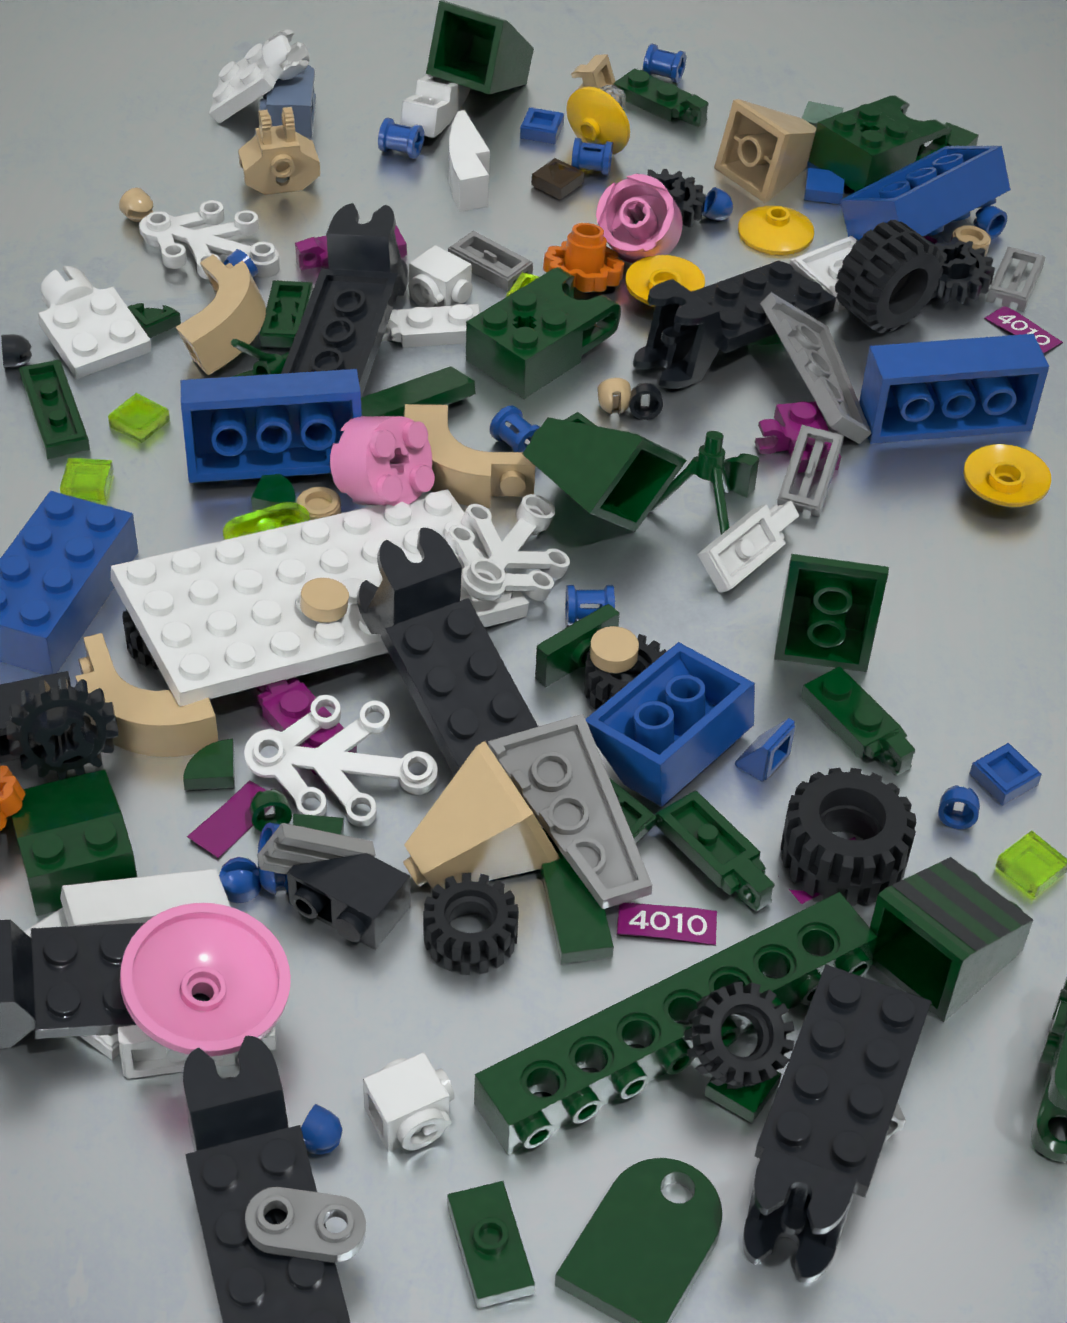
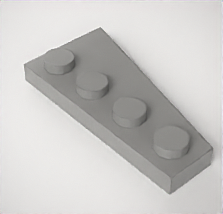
[760,292,871,444]
[488,714,652,909]

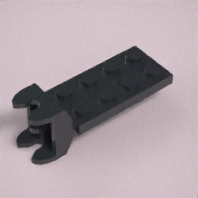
[281,203,409,397]
[633,260,837,389]
[357,527,538,776]
[0,919,210,1049]
[743,964,931,1283]
[183,1036,351,1323]

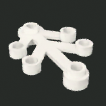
[139,200,280,279]
[445,494,570,601]
[244,695,438,827]

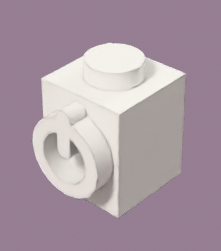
[408,245,473,308]
[363,1052,454,1152]

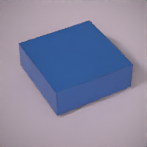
[520,107,564,144]
[804,168,845,205]
[969,743,1042,806]

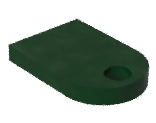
[555,1158,722,1323]

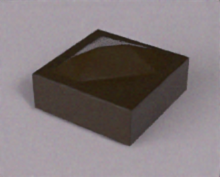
[531,158,585,200]

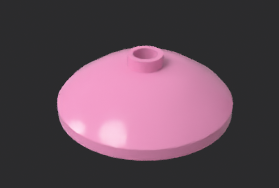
[120,903,291,1056]

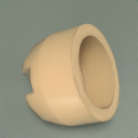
[119,188,153,223]
[597,378,631,414]

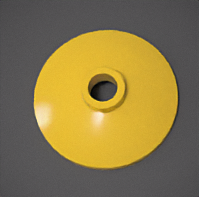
[566,86,630,155]
[738,206,814,255]
[625,255,705,306]
[963,444,1051,507]

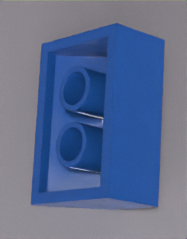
[586,642,755,807]

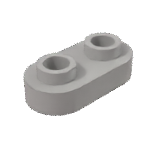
[245,1187,366,1262]

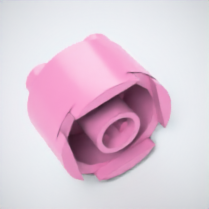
[596,174,683,264]
[330,416,435,506]

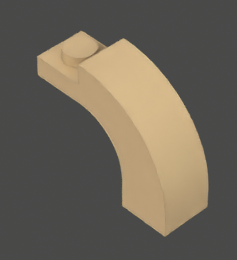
[175,254,266,376]
[404,404,535,508]
[75,633,219,757]

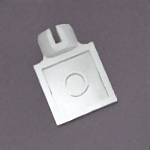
[209,30,310,124]
[38,266,151,380]

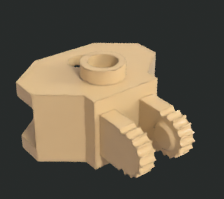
[238,107,320,195]

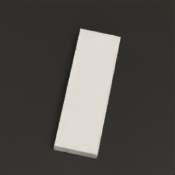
[60,869,231,926]

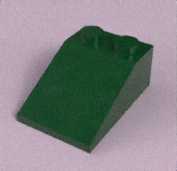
[774,554,889,672]
[11,769,137,916]

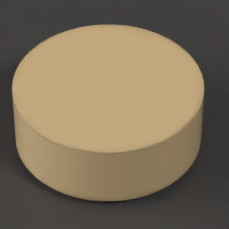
[950,225,991,256]
[296,487,341,522]
[300,578,349,622]
[590,626,639,673]

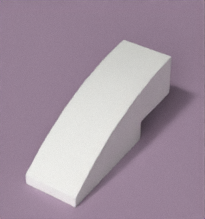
[400,74,471,138]
[449,110,490,212]

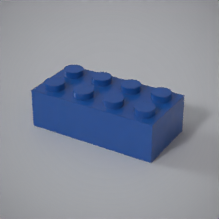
[840,146,1011,241]
[859,334,1049,444]
[180,369,362,483]
[0,491,138,675]

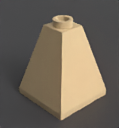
[714,99,817,203]
[403,741,560,889]

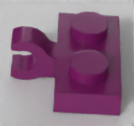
[755,401,841,473]

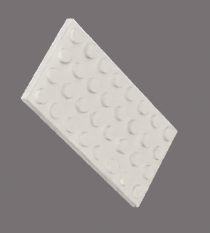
[111,489,529,707]

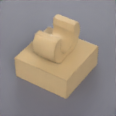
[571,54,615,95]

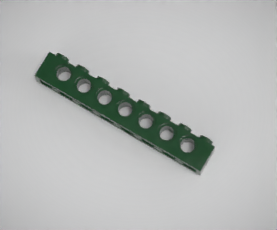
[474,892,878,1155]

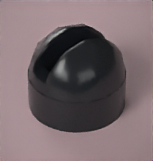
[1,334,32,368]
[629,383,663,420]

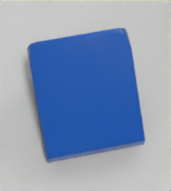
[735,718,795,782]

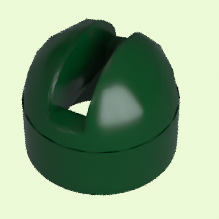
[249,789,292,832]

